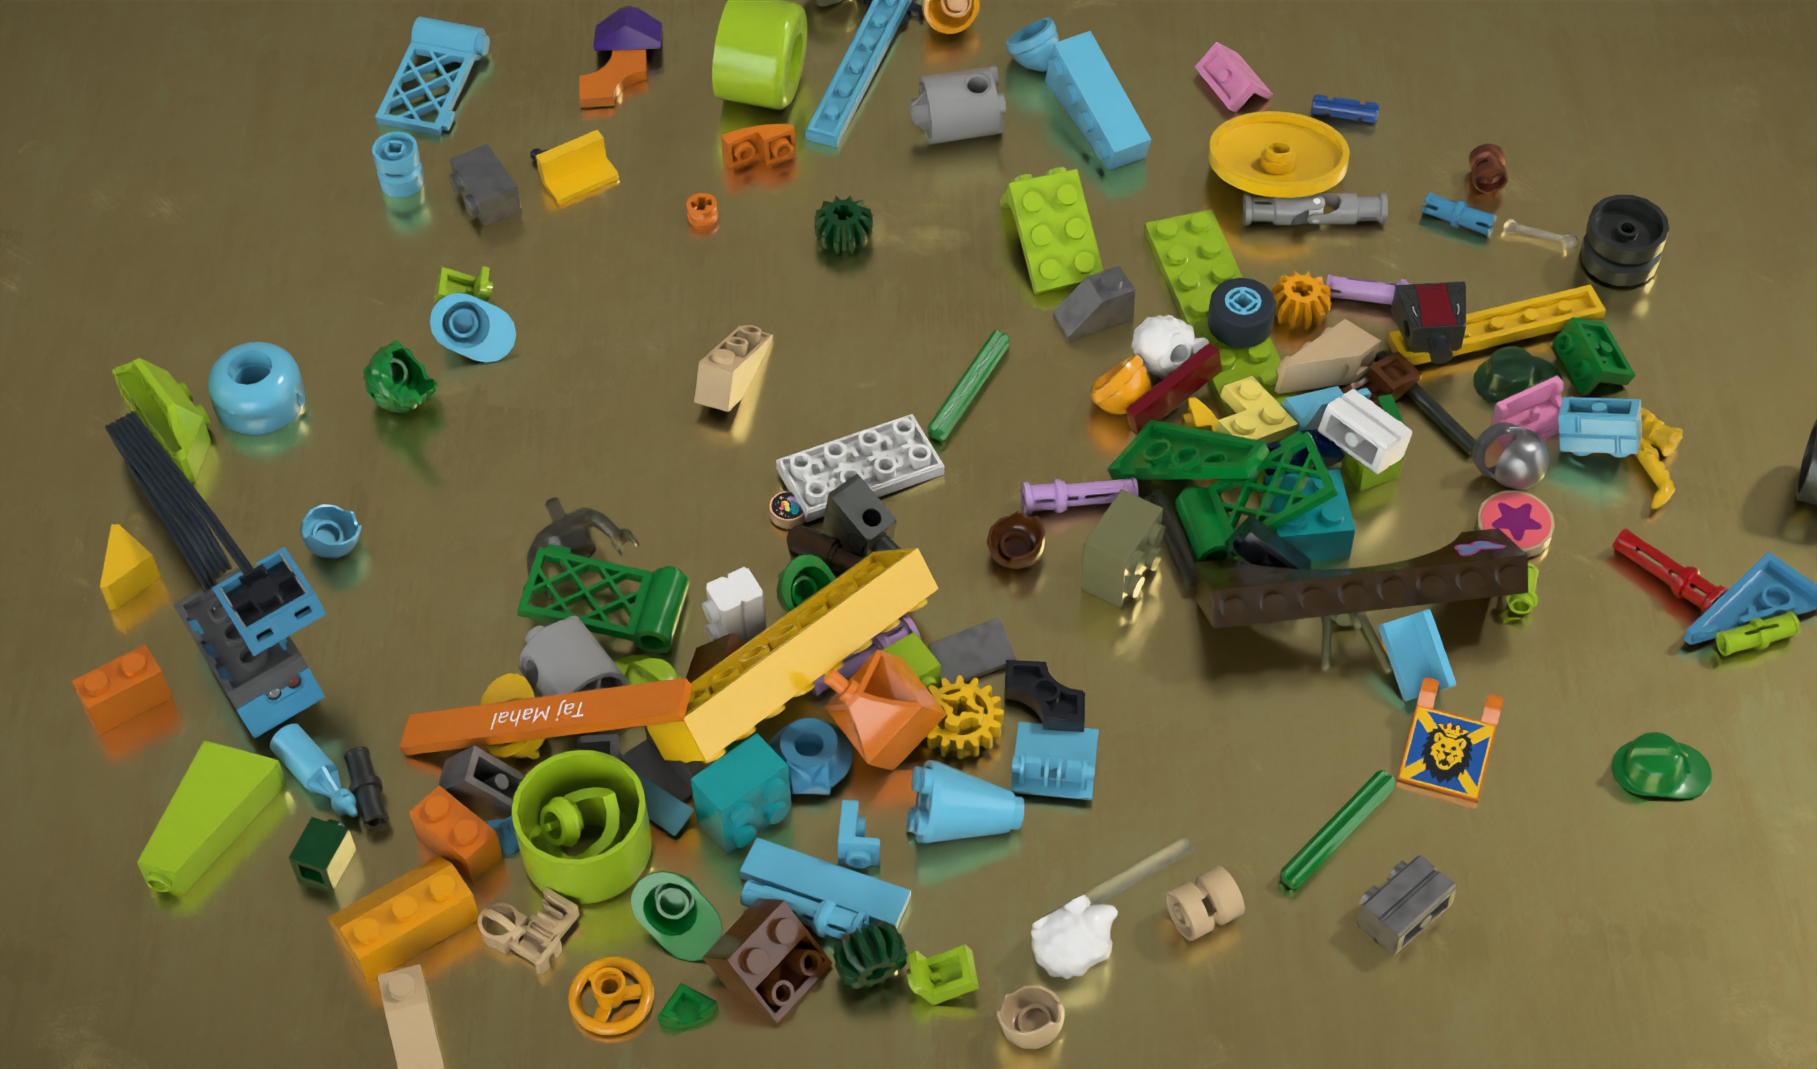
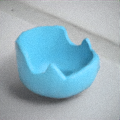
[300,504,362,559]

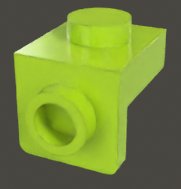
[434,266,493,303]
[907,944,979,1005]

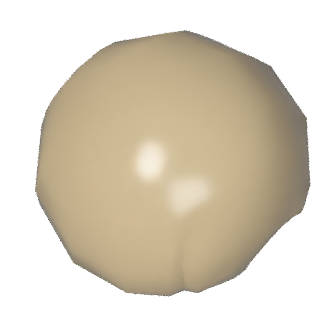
[996,985,1065,1049]

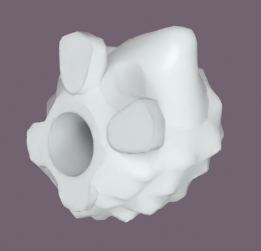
[1131,315,1209,380]
[1031,895,1118,979]

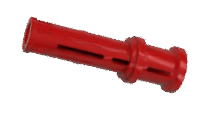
[1612,528,1727,615]

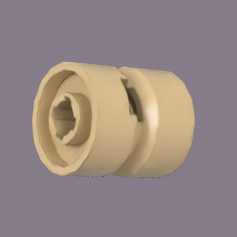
[1165,865,1245,941]

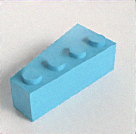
[1045,31,1152,171]

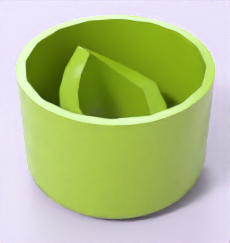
[712,0,807,110]
[512,750,652,904]

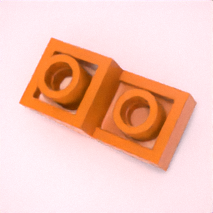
[721,124,796,168]

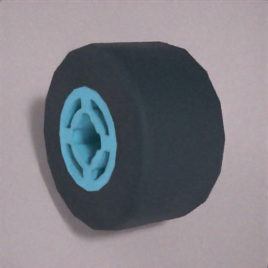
[1208,278,1276,349]

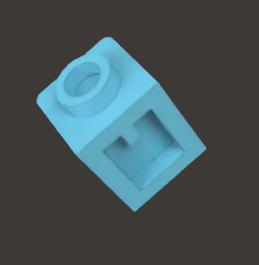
[838,800,880,868]

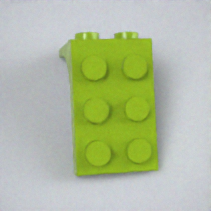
[1000,167,1104,295]

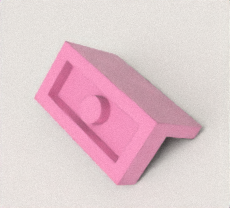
[1195,42,1273,113]

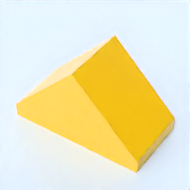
[100,524,161,610]

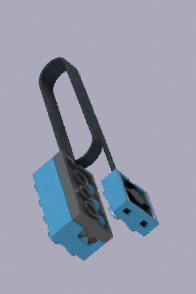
[105,411,327,739]

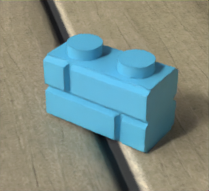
[1558,397,1642,457]

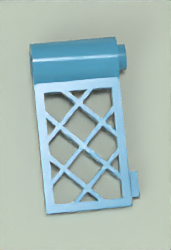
[375,16,490,136]

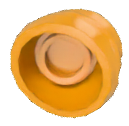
[922,0,980,34]
[1090,353,1151,415]

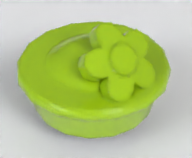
[540,797,584,847]

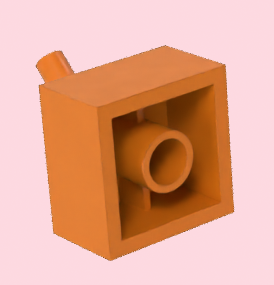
[823,649,947,771]

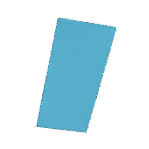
[637,773,695,836]

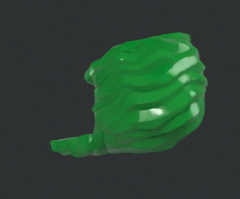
[363,340,438,413]

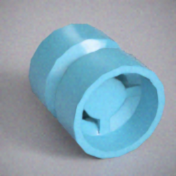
[372,131,424,198]

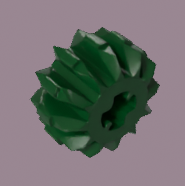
[814,195,873,255]
[833,922,908,989]

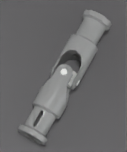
[1243,192,1388,225]

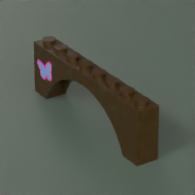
[1193,528,1528,629]

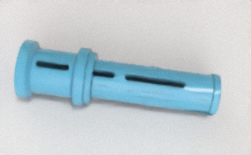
[740,879,869,940]

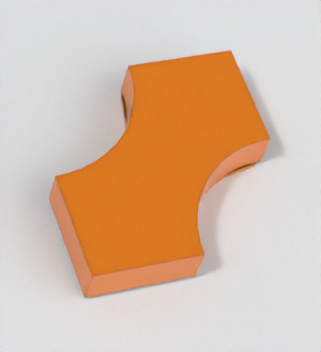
[579,49,647,108]

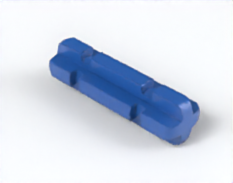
[1311,94,1379,123]

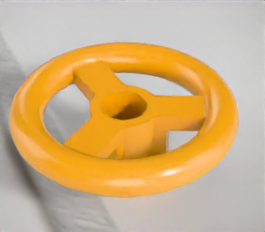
[568,957,654,1035]

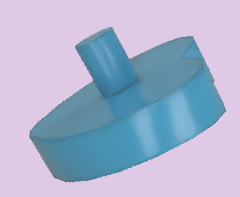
[486,815,519,854]

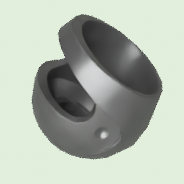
[1472,422,1550,490]

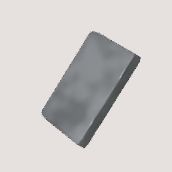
[928,618,1016,684]

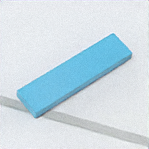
[740,837,911,929]

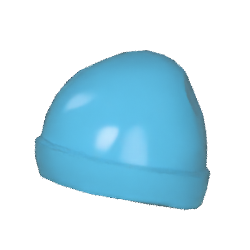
[1005,17,1059,71]

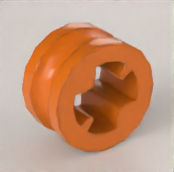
[686,193,718,226]

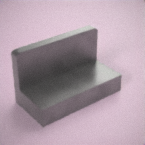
[622,726,706,803]

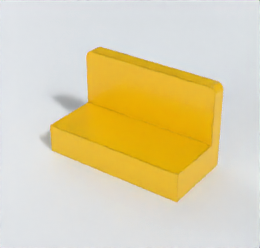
[536,129,619,205]

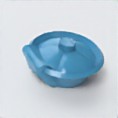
[769,718,853,795]

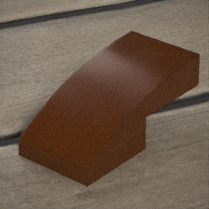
[1341,351,1422,405]

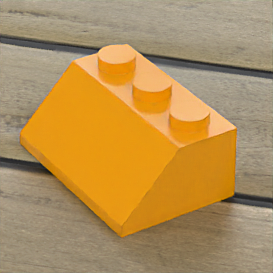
[327,855,479,984]

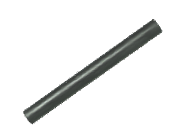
[1374,350,1476,456]

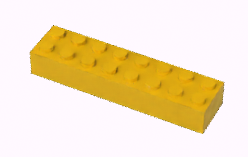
[646,548,939,764]

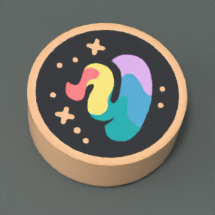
[769,491,806,529]

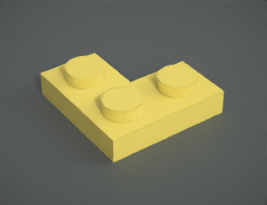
[1214,376,1298,445]

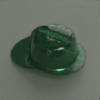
[1474,346,1562,403]

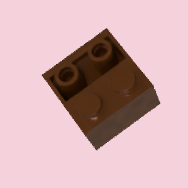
[702,898,832,1023]

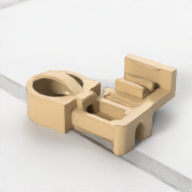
[477,887,579,974]

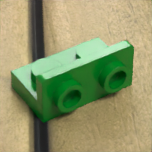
[1552,317,1636,395]

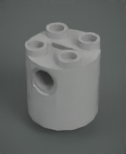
[909,65,1006,144]
[519,616,629,697]

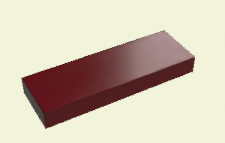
[1126,342,1223,435]

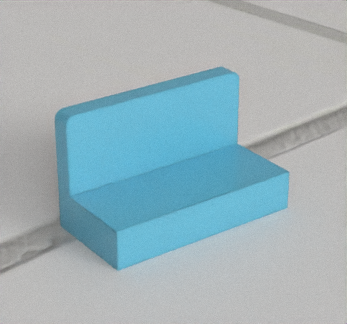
[1281,386,1372,434]
[1378,609,1456,702]

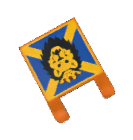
[1397,677,1503,803]

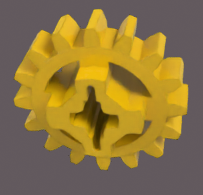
[925,675,1004,759]

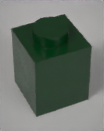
[289,817,356,891]

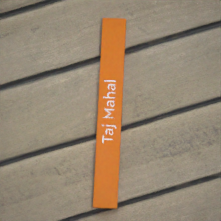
[399,678,693,755]

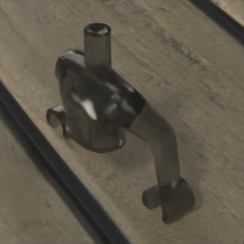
[523,497,640,607]

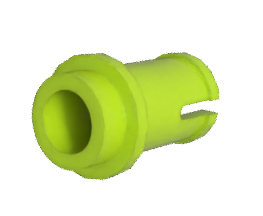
[1506,563,1539,614]

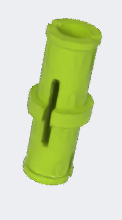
[1715,611,1801,656]

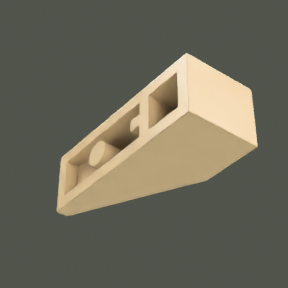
[377,964,445,1069]

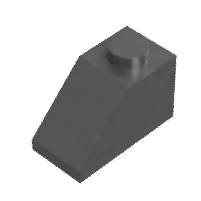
[1053,266,1136,342]
[438,745,526,818]

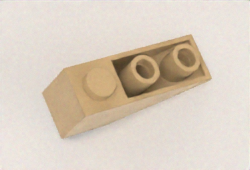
[1274,319,1381,394]
[694,325,773,412]

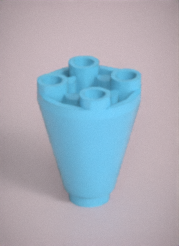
[906,760,1024,844]

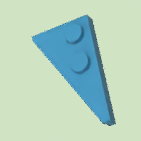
[1683,551,1817,645]

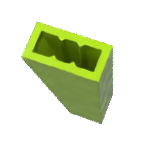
[137,740,286,894]

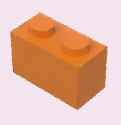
[71,644,173,735]
[409,785,503,885]

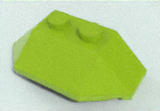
[111,358,211,484]

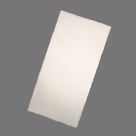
[776,414,945,522]

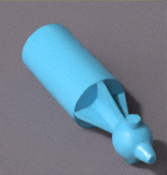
[270,724,358,818]

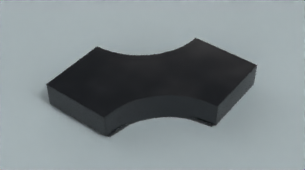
[1004,660,1085,732]

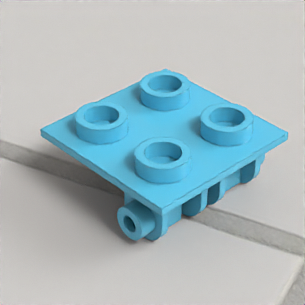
[1010,722,1099,800]

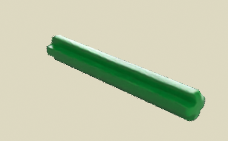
[928,330,1010,441]
[1279,770,1396,889]

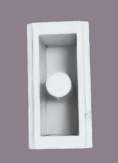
[1318,389,1413,474]
[702,567,767,643]

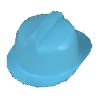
[429,293,516,363]

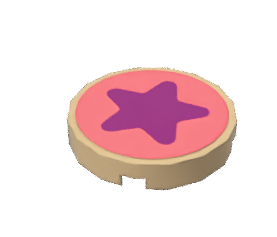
[1476,491,1555,558]

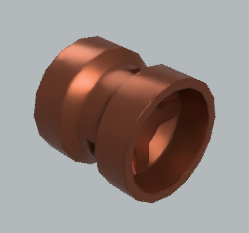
[1469,144,1508,193]

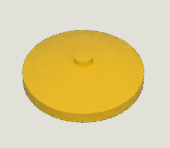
[1208,111,1350,198]

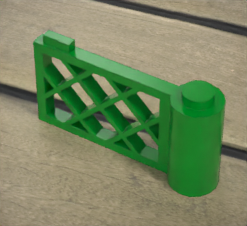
[1175,430,1338,562]
[517,543,690,654]

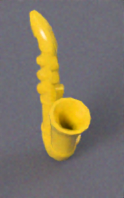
[1635,407,1683,510]

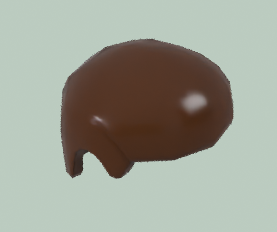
[987,511,1046,570]

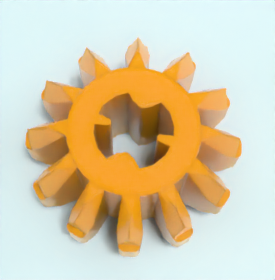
[1271,270,1331,331]

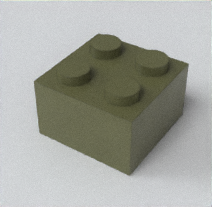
[1081,489,1165,609]

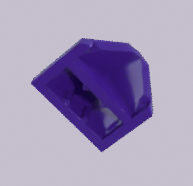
[594,6,662,51]

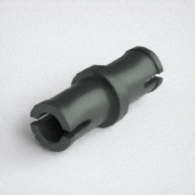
[343,746,389,829]

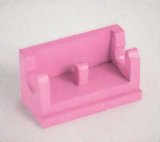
[1490,375,1573,448]

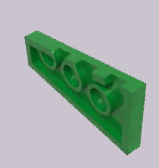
[1107,420,1270,480]

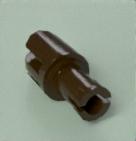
[787,525,865,573]

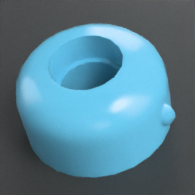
[207,342,306,435]

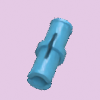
[1422,192,1497,237]

